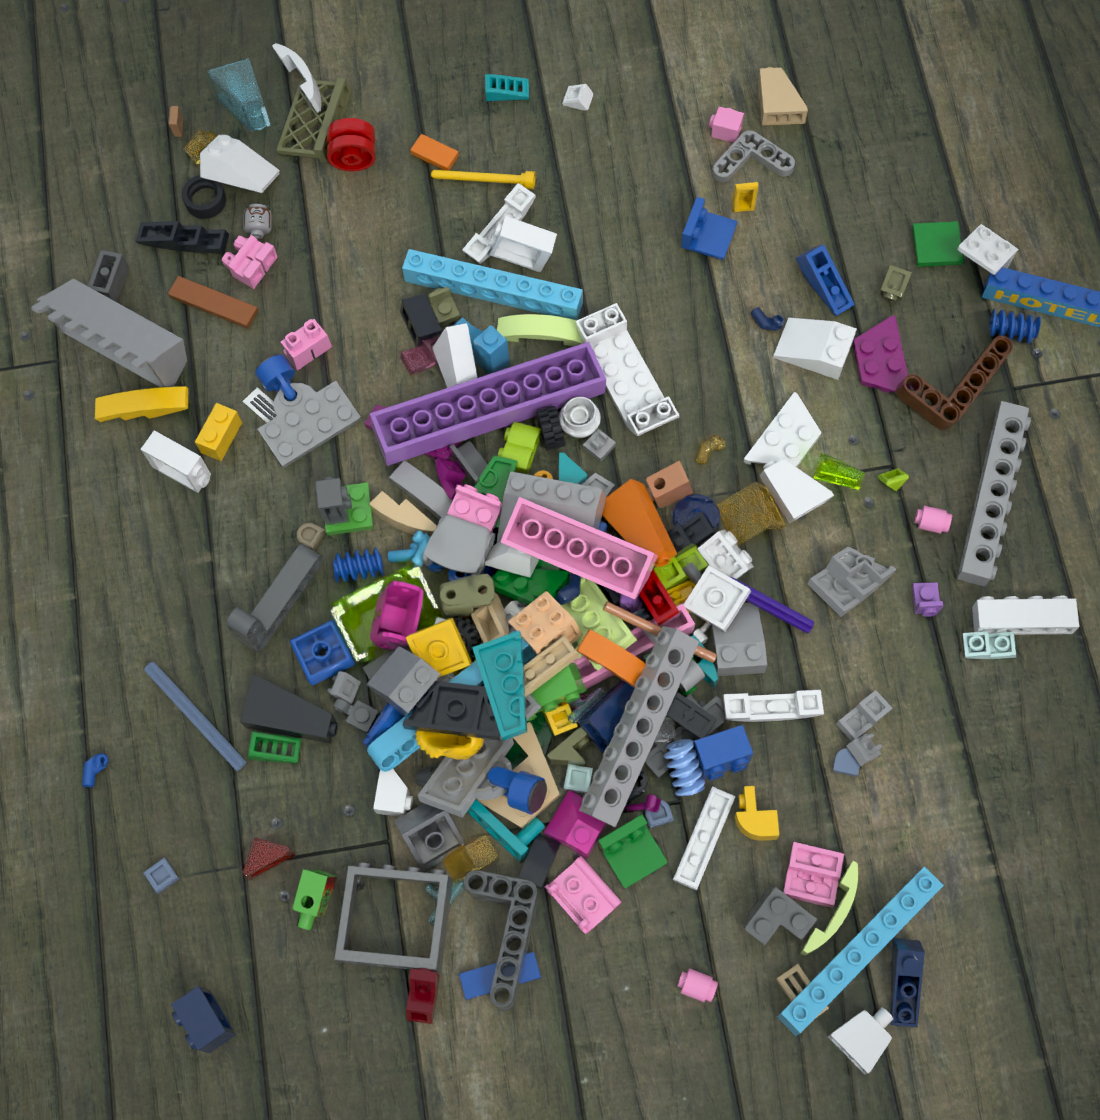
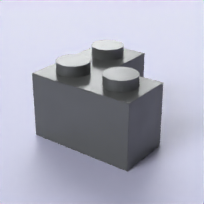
[740,883,817,945]

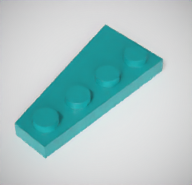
[472,630,527,741]

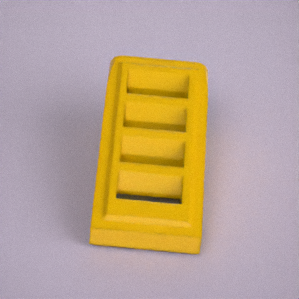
[731,182,758,212]

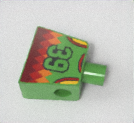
[293,869,338,930]

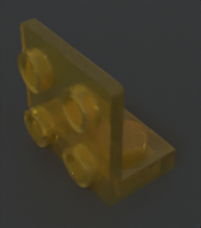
[717,482,786,546]

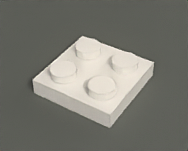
[683,566,751,632]

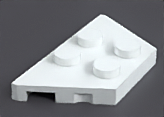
[743,392,821,467]

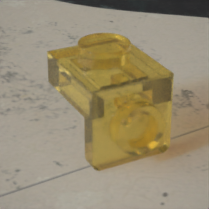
[184,129,217,165]

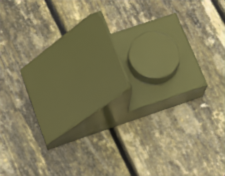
[547,727,591,767]

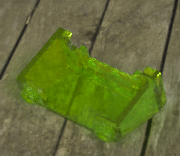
[328,563,444,662]

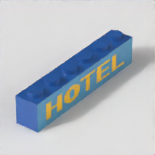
[982,267,1100,327]

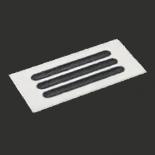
[243,388,277,423]

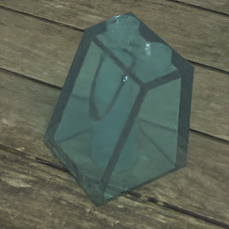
[207,58,271,132]

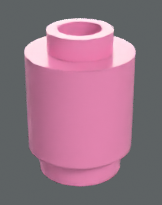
[914,505,952,534]
[677,968,718,1002]

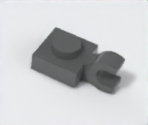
[333,698,380,734]

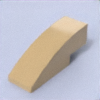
[369,491,437,537]
[471,588,509,643]

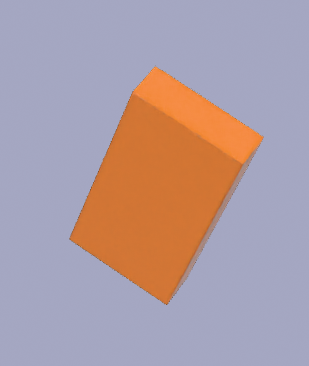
[410,134,459,171]

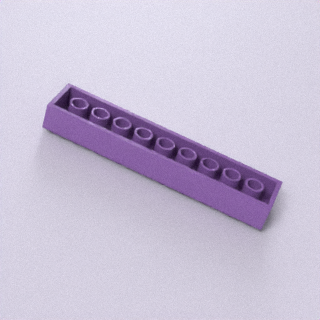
[370,342,607,466]

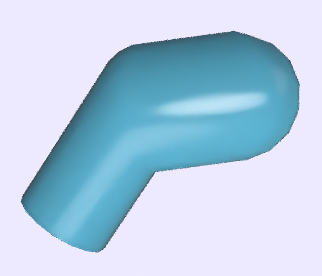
[411,530,430,567]

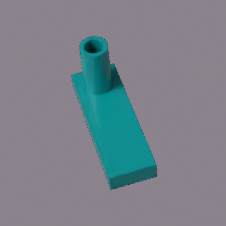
[467,799,545,863]

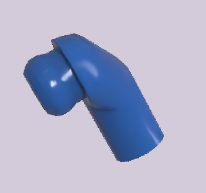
[82,753,109,787]

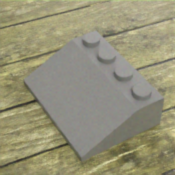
[496,471,606,544]

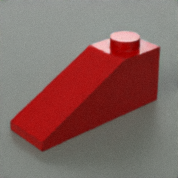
[639,569,680,626]

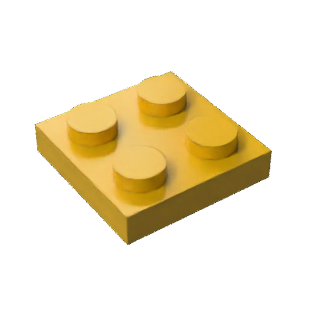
[405,618,472,678]

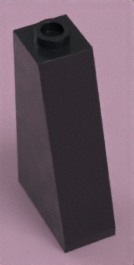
[240,675,338,743]

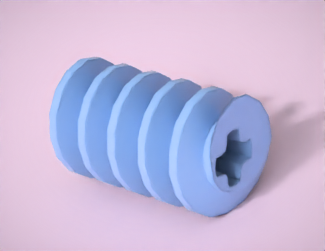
[664,739,705,796]

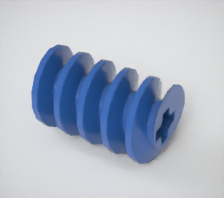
[989,308,1041,344]
[333,547,384,583]

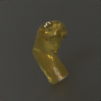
[695,435,726,465]

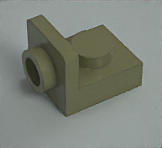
[428,287,461,327]

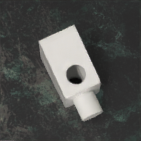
[828,1007,893,1075]

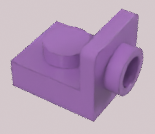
[912,582,943,617]

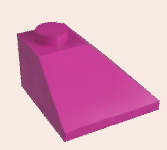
[544,790,607,859]

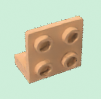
[509,592,583,656]

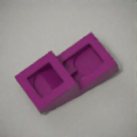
[436,457,466,500]

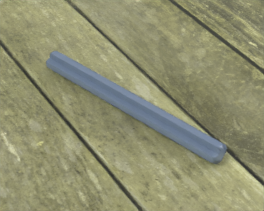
[144,662,246,771]

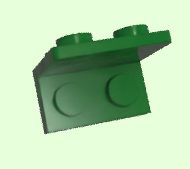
[598,815,667,889]

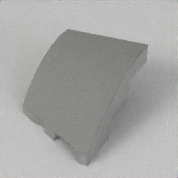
[807,547,896,617]

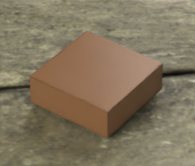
[169,106,184,137]

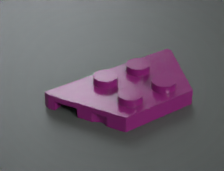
[853,315,911,393]

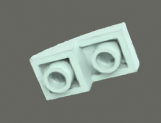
[963,631,1016,659]

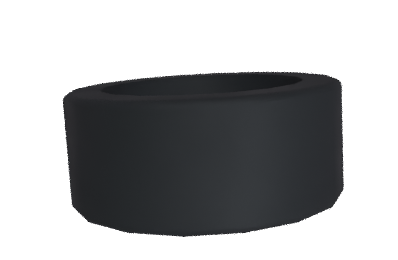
[182,175,227,219]

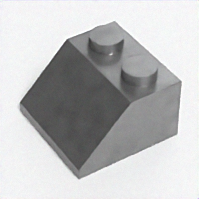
[367,646,440,717]
[394,803,467,872]

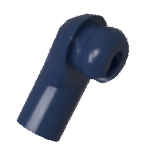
[750,307,784,331]
[555,573,581,605]

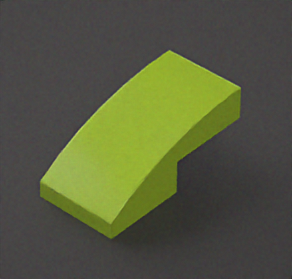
[654,546,709,589]

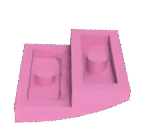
[783,842,844,908]

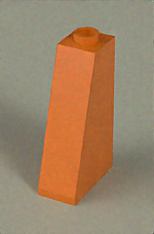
[602,479,677,567]

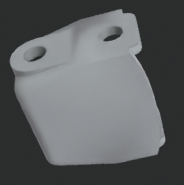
[423,515,495,576]

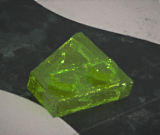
[813,453,865,490]

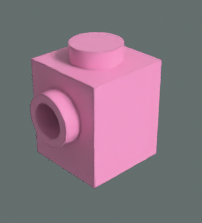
[709,107,744,143]

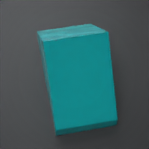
[559,453,588,485]

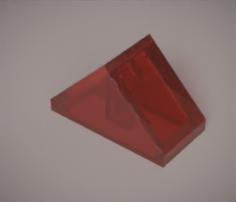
[243,838,295,880]

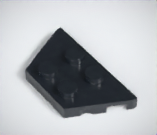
[403,681,501,741]

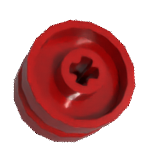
[327,118,376,171]

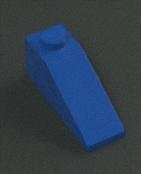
[795,244,855,316]

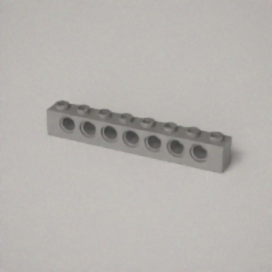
[957,401,1031,587]
[579,626,699,827]

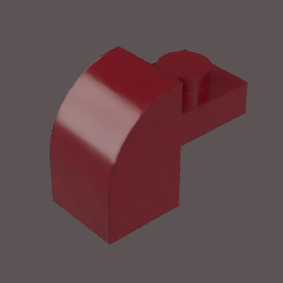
[406,968,440,1024]

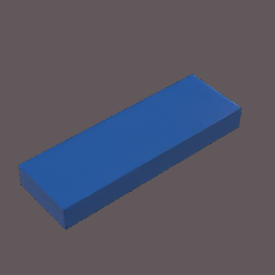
[459,952,541,1000]

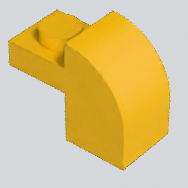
[734,786,779,841]

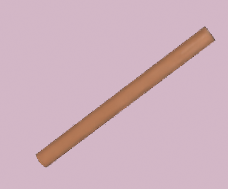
[603,601,717,663]

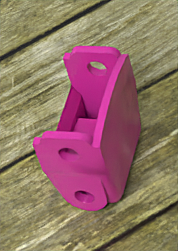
[370,581,424,650]

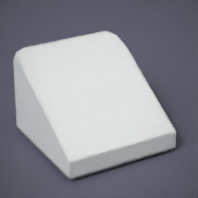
[562,84,593,110]

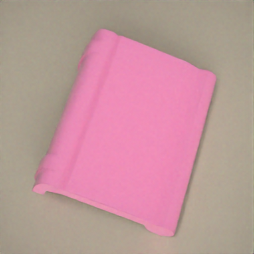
[545,856,622,934]

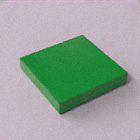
[912,221,963,267]

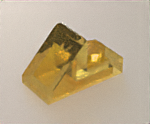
[443,835,499,883]

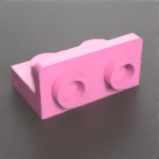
[447,484,502,532]

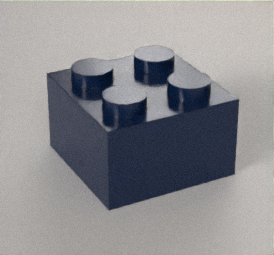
[171,986,236,1053]

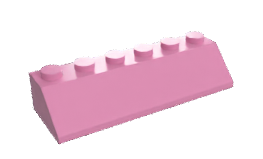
[500,497,658,600]

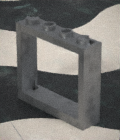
[334,863,453,973]

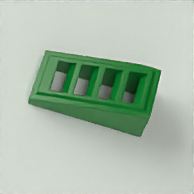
[247,731,301,764]

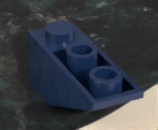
[890,938,925,1027]

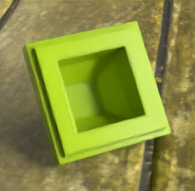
[878,468,909,491]

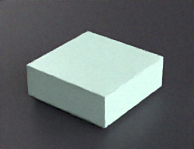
[564,764,593,794]

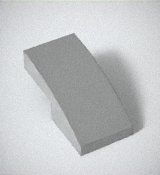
[836,690,893,742]

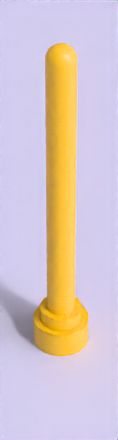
[431,170,536,189]

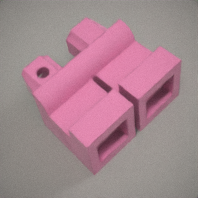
[222,235,278,289]
[281,319,332,371]

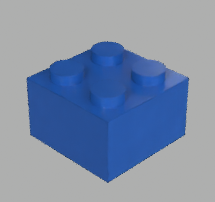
[693,725,753,781]

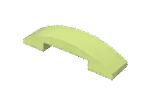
[497,314,583,346]
[801,861,858,956]

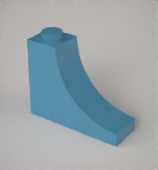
[453,317,510,375]

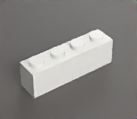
[972,596,1079,635]

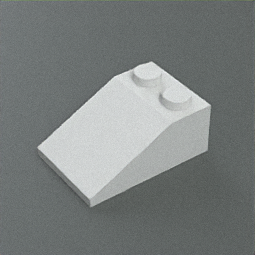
[200,135,279,193]
[773,318,857,380]

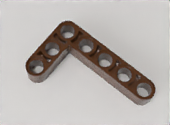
[896,336,1013,430]

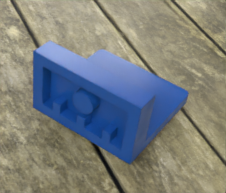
[681,197,737,260]

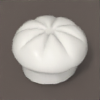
[559,397,601,438]

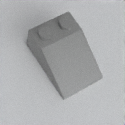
[711,603,767,676]

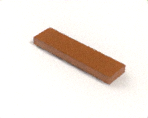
[168,276,259,329]

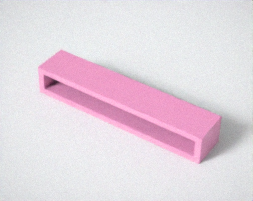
[572,604,695,689]

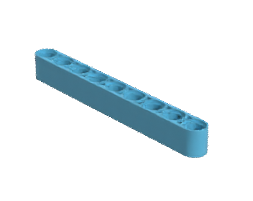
[367,630,536,772]

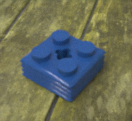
[290,620,355,685]

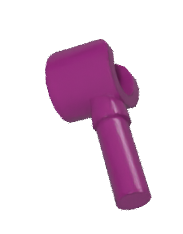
[626,795,661,813]

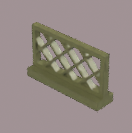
[276,77,352,163]

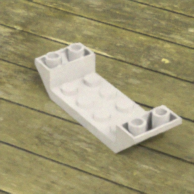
[576,303,679,436]

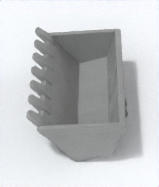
[31,278,187,388]

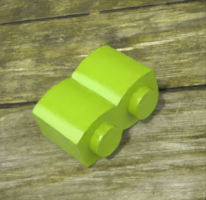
[498,422,541,475]

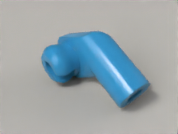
[388,542,418,563]

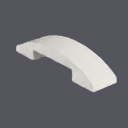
[272,43,321,113]
[462,183,536,264]
[723,690,824,722]

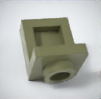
[880,265,912,301]

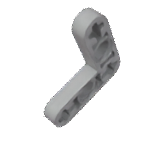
[713,130,795,183]

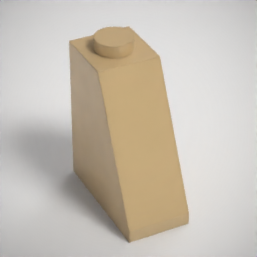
[758,67,808,126]

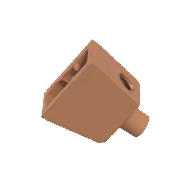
[646,461,694,508]

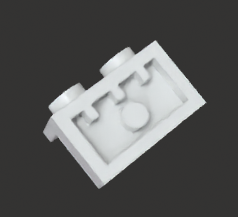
[698,530,754,579]

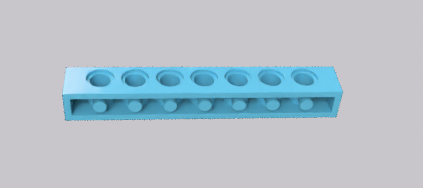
[402,249,583,321]
[777,867,944,1036]

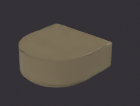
[297,523,326,551]

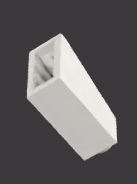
[433,323,477,388]
[760,459,834,524]

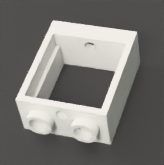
[488,216,557,272]
[141,431,211,493]

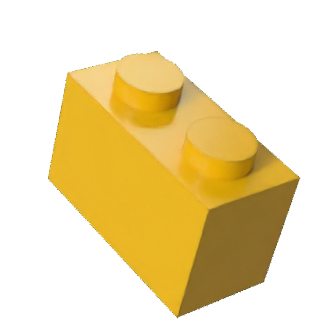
[195,403,242,461]

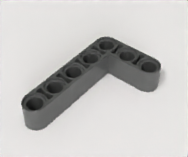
[226,544,323,653]
[464,870,539,1012]

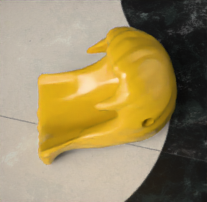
[415,731,484,760]

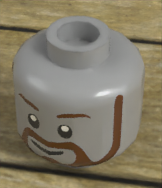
[243,204,272,239]

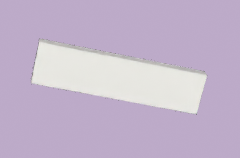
[673,787,735,891]

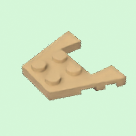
[477,722,560,828]

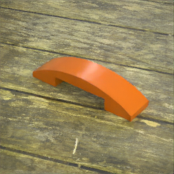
[576,629,660,700]

